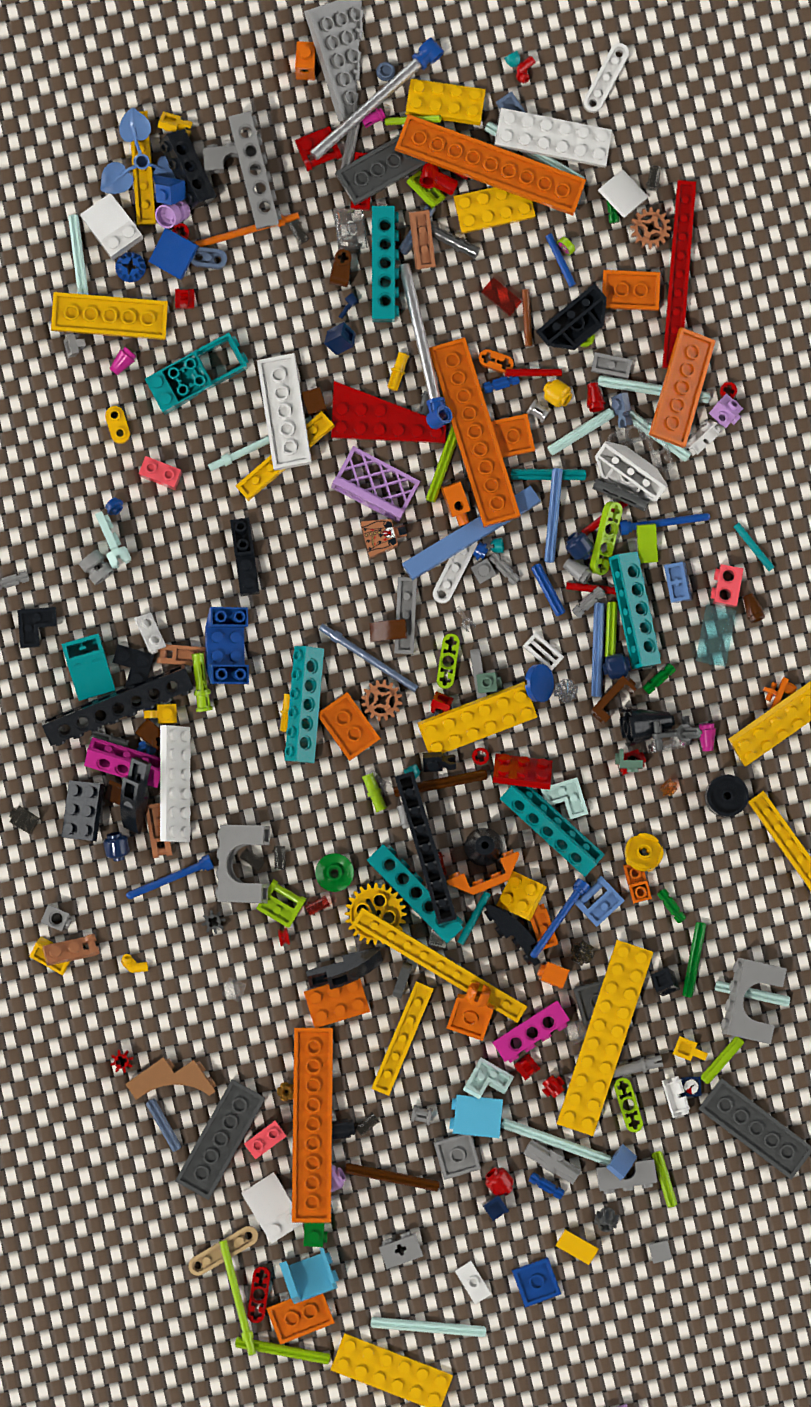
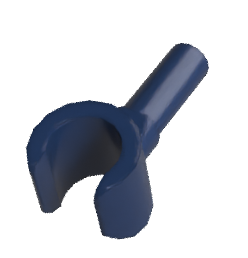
[338,293,358,319]

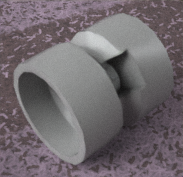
[79,549,114,586]

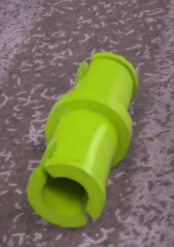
[362,772,387,812]

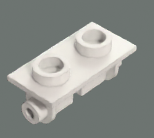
[686,420,721,456]
[134,613,166,654]
[662,1076,690,1118]

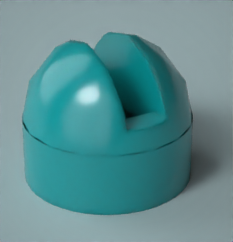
[504,51,521,67]
[490,537,504,553]
[403,764,420,779]

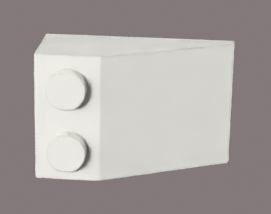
[80,194,143,261]
[241,1172,303,1243]

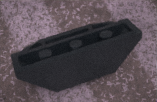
[536,283,607,350]

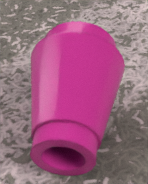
[109,347,136,375]
[699,723,716,751]

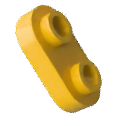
[105,406,130,444]

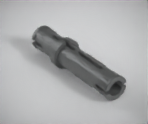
[431,223,480,259]
[592,478,650,512]

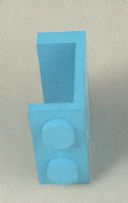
[449,1094,503,1138]
[279,1247,339,1304]

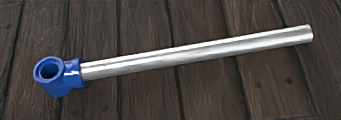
[310,38,444,160]
[399,263,453,429]

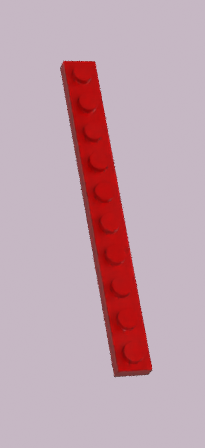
[662,180,696,369]

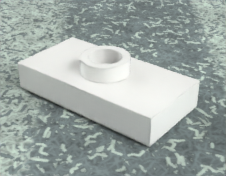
[455,1261,491,1304]

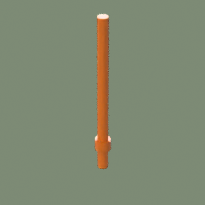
[193,212,300,247]

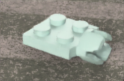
[95,511,131,569]

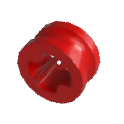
[172,223,190,239]
[719,382,737,399]
[472,748,489,765]
[278,928,290,946]

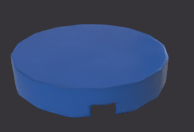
[525,664,554,702]

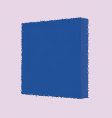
[148,228,199,280]
[512,1257,561,1307]

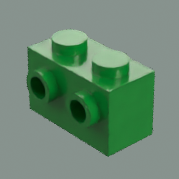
[303,1223,328,1247]

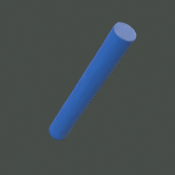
[545,233,576,288]

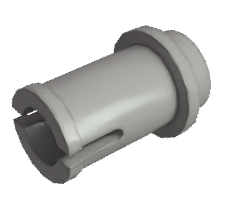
[397,805,410,829]

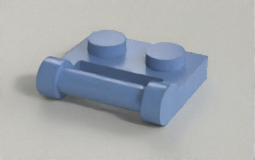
[574,876,625,927]

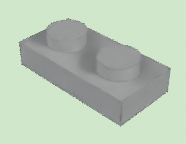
[591,352,632,379]

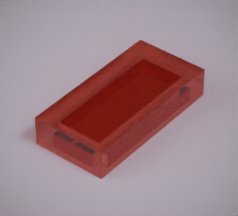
[481,277,522,317]

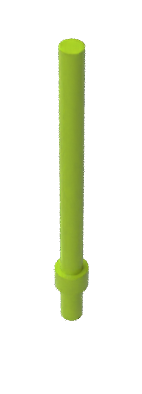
[219,1240,256,1356]

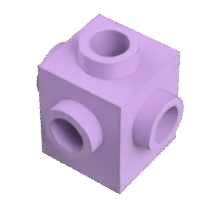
[709,394,744,428]

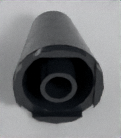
[619,708,675,747]
[465,828,503,866]

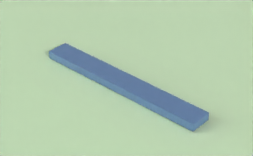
[402,486,541,581]

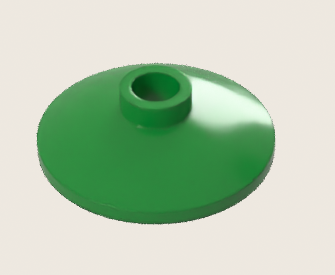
[315,853,354,892]

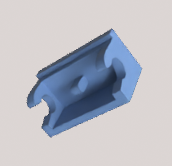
[664,561,692,603]

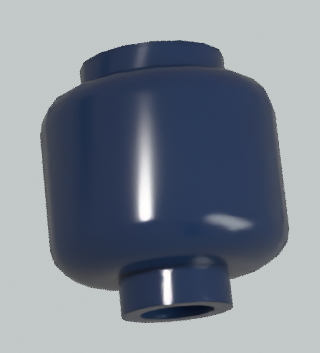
[565,532,594,560]
[602,653,631,680]
[103,832,130,861]

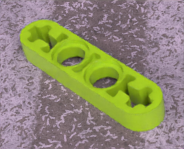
[590,501,623,575]

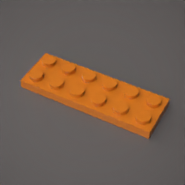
[649,327,716,448]

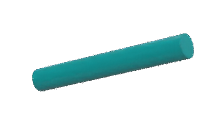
[734,523,775,571]
[457,891,491,945]

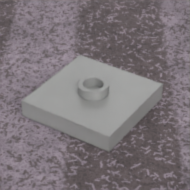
[433,1134,481,1180]

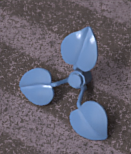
[100,108,176,194]

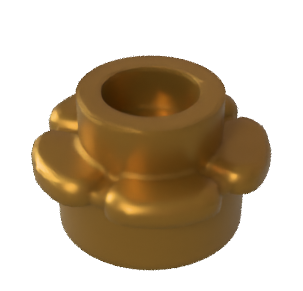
[277,1082,293,1101]

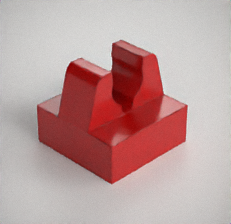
[175,289,195,309]
[430,692,454,713]
[513,1053,540,1081]

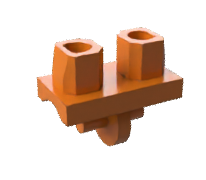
[763,677,797,709]

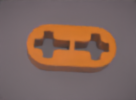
[478,349,514,374]

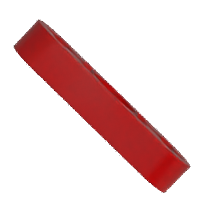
[247,1266,271,1323]

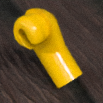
[121,954,148,973]

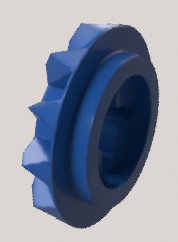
[115,252,146,282]

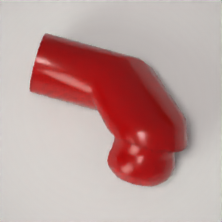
[516,56,536,84]

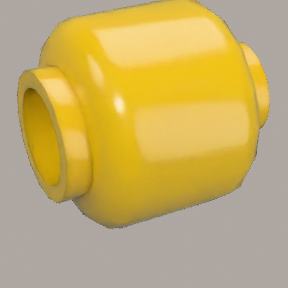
[543,379,572,408]

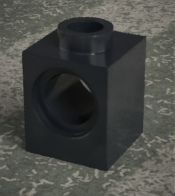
[651,968,680,996]

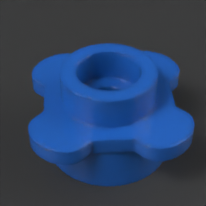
[137,741,156,755]

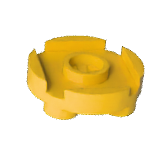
[624,833,664,872]

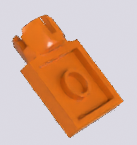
[446,982,495,1041]

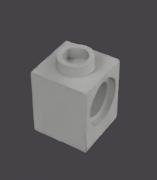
[40,905,72,932]

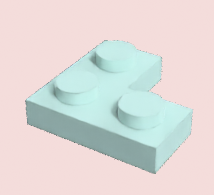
[541,777,588,820]
[463,1057,514,1099]

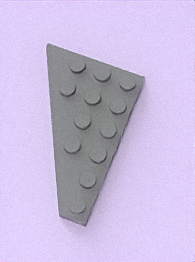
[304,0,364,122]

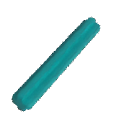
[511,469,586,480]

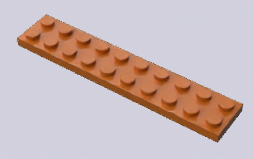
[395,114,586,216]
[429,337,521,528]
[292,1028,333,1223]

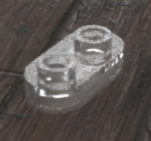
[648,737,687,753]

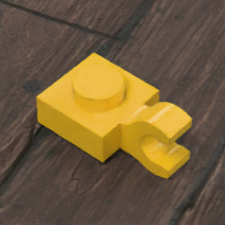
[158,111,193,136]
[144,704,177,724]
[673,1036,708,1061]

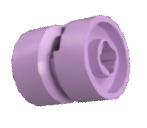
[155,199,190,229]

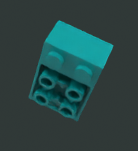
[145,351,213,415]
[61,634,116,701]

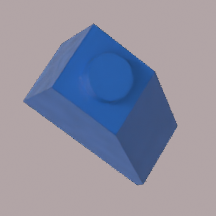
[153,175,186,205]

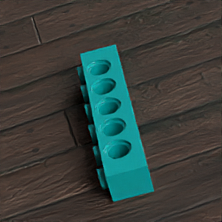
[372,206,399,322]
[608,551,661,670]
[285,646,324,763]
[500,785,605,877]
[367,844,464,944]

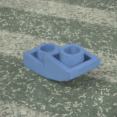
[606,1144,637,1180]

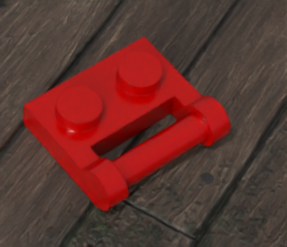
[295,126,343,172]

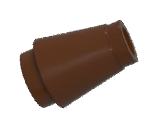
[743,593,765,623]

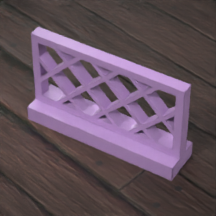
[331,446,421,523]

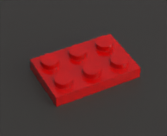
[492,753,553,790]

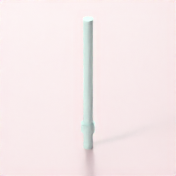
[208,416,312,471]

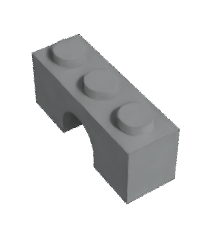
[203,142,260,175]
[595,1158,658,1194]

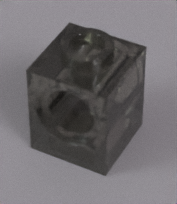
[9,806,41,835]

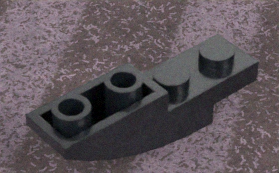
[230,517,260,596]
[120,757,151,834]
[484,904,541,967]
[306,946,383,990]

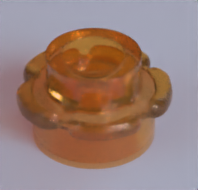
[660,779,677,796]

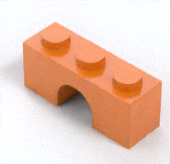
[537,962,570,989]

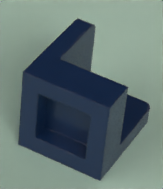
[324,322,356,355]
[482,1195,509,1221]

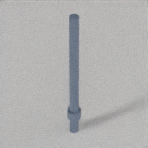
[319,623,419,693]

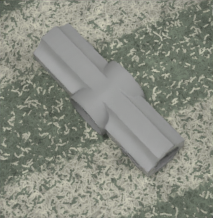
[523,1139,581,1185]

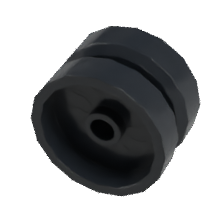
[704,774,749,818]

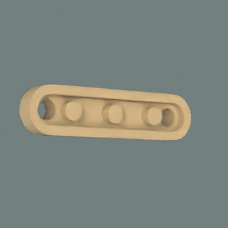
[188,1226,258,1276]

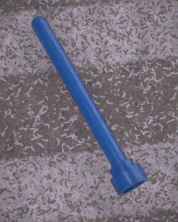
[619,513,710,536]
[126,854,214,899]
[531,878,590,958]

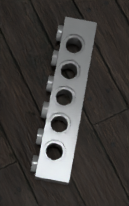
[228,111,281,230]

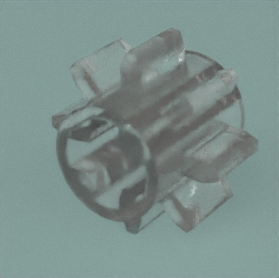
[554,679,578,703]

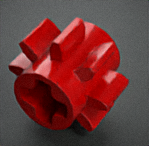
[110,1049,134,1073]
[542,1074,565,1098]

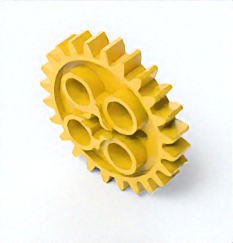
[344,883,407,945]

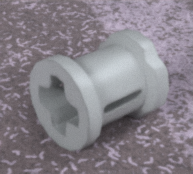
[526,399,551,423]
[410,1105,433,1125]

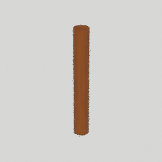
[522,289,533,347]

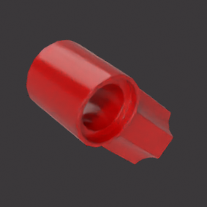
[419,163,458,196]

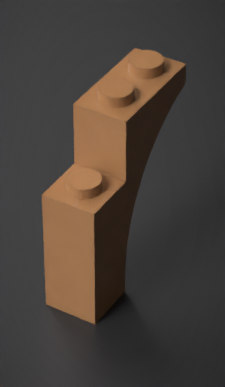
[125,1057,217,1100]

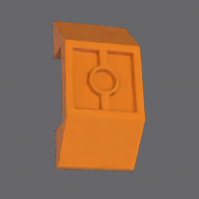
[446,849,519,896]

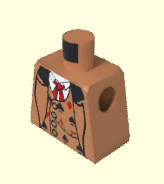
[361,519,407,559]

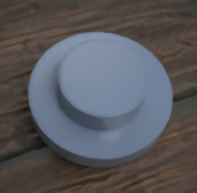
[376,62,395,81]

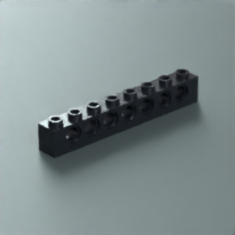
[42,664,194,746]
[395,771,458,927]

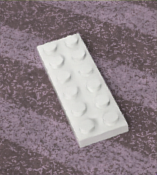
[494,108,612,168]
[257,353,312,471]
[160,725,191,843]

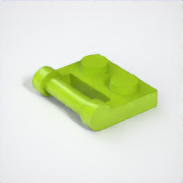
[256,879,307,928]

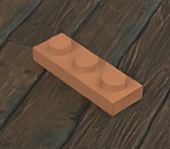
[409,209,436,270]

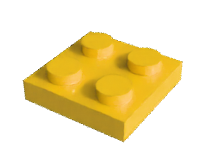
[496,871,546,921]

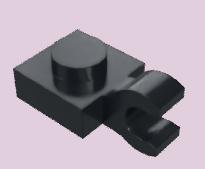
[423,752,456,772]

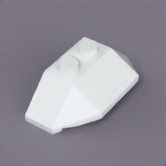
[595,441,668,501]

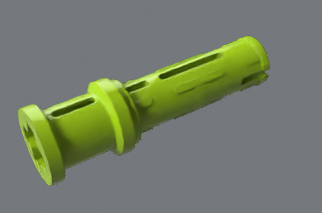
[191,653,213,712]

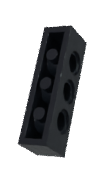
[159,129,217,210]

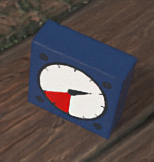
[681,1076,701,1097]

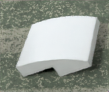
[598,170,649,218]

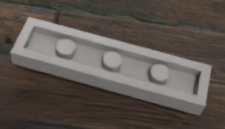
[394,577,417,655]

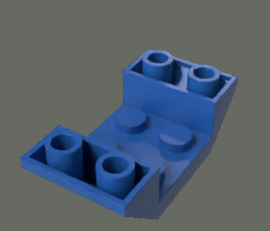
[205,607,249,684]

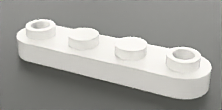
[583,43,629,113]
[433,542,477,604]

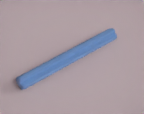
[544,468,563,563]
[591,602,605,697]

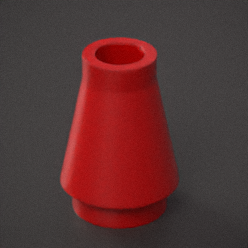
[587,382,606,412]

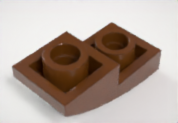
[369,619,407,642]

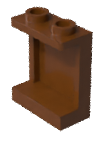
[589,676,637,725]

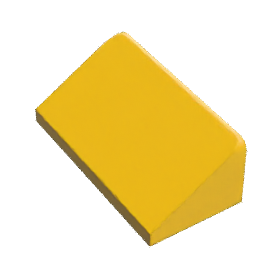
[29,937,71,976]
[555,1229,599,1265]

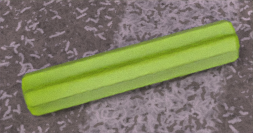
[605,601,617,657]
[700,1037,744,1084]
[652,1151,677,1208]

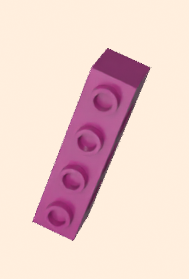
[84,737,160,788]
[492,1000,570,1063]

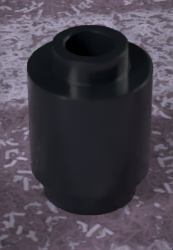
[332,1118,356,1140]

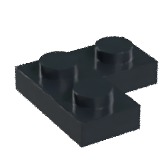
[17,607,58,649]
[112,644,155,687]

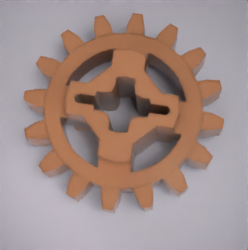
[630,207,671,250]
[361,680,402,722]

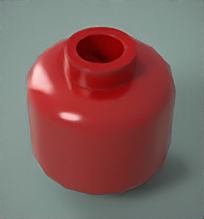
[485,1167,514,1196]

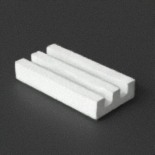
[523,632,564,671]

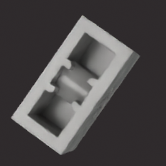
[379,1231,423,1269]

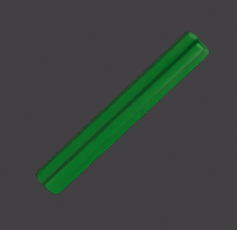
[682,922,706,998]

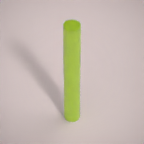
[385,115,441,125]

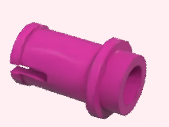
[362,108,386,128]

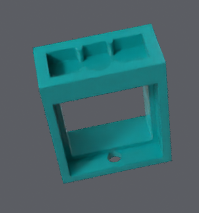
[189,333,249,390]

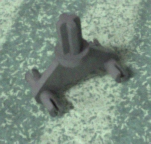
[652,716,703,751]

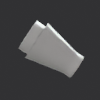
[563,558,592,584]

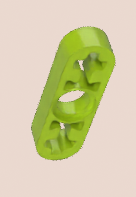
[437,634,460,689]
[614,1077,643,1132]

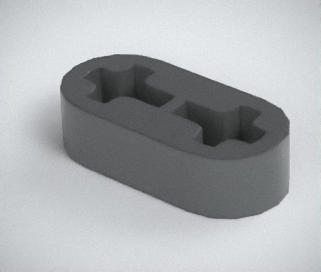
[392,961,413,999]

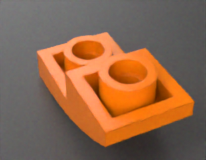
[623,864,652,904]

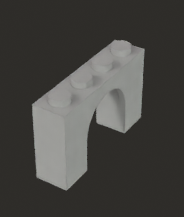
[215,825,270,904]
[721,958,787,1044]

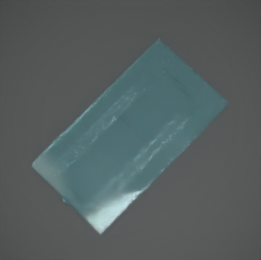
[695,605,736,667]

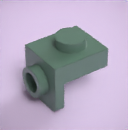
[476,672,502,694]
[615,749,643,773]

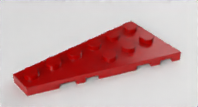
[331,381,446,444]

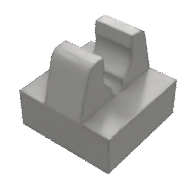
[63,334,86,358]

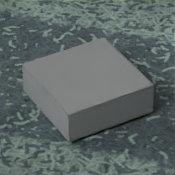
[648,1240,672,1264]

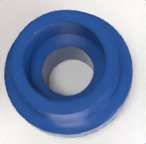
[105,497,123,515]
[473,542,489,560]

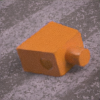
[295,41,317,81]
[440,481,471,526]

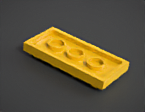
[405,79,486,126]
[453,187,536,234]

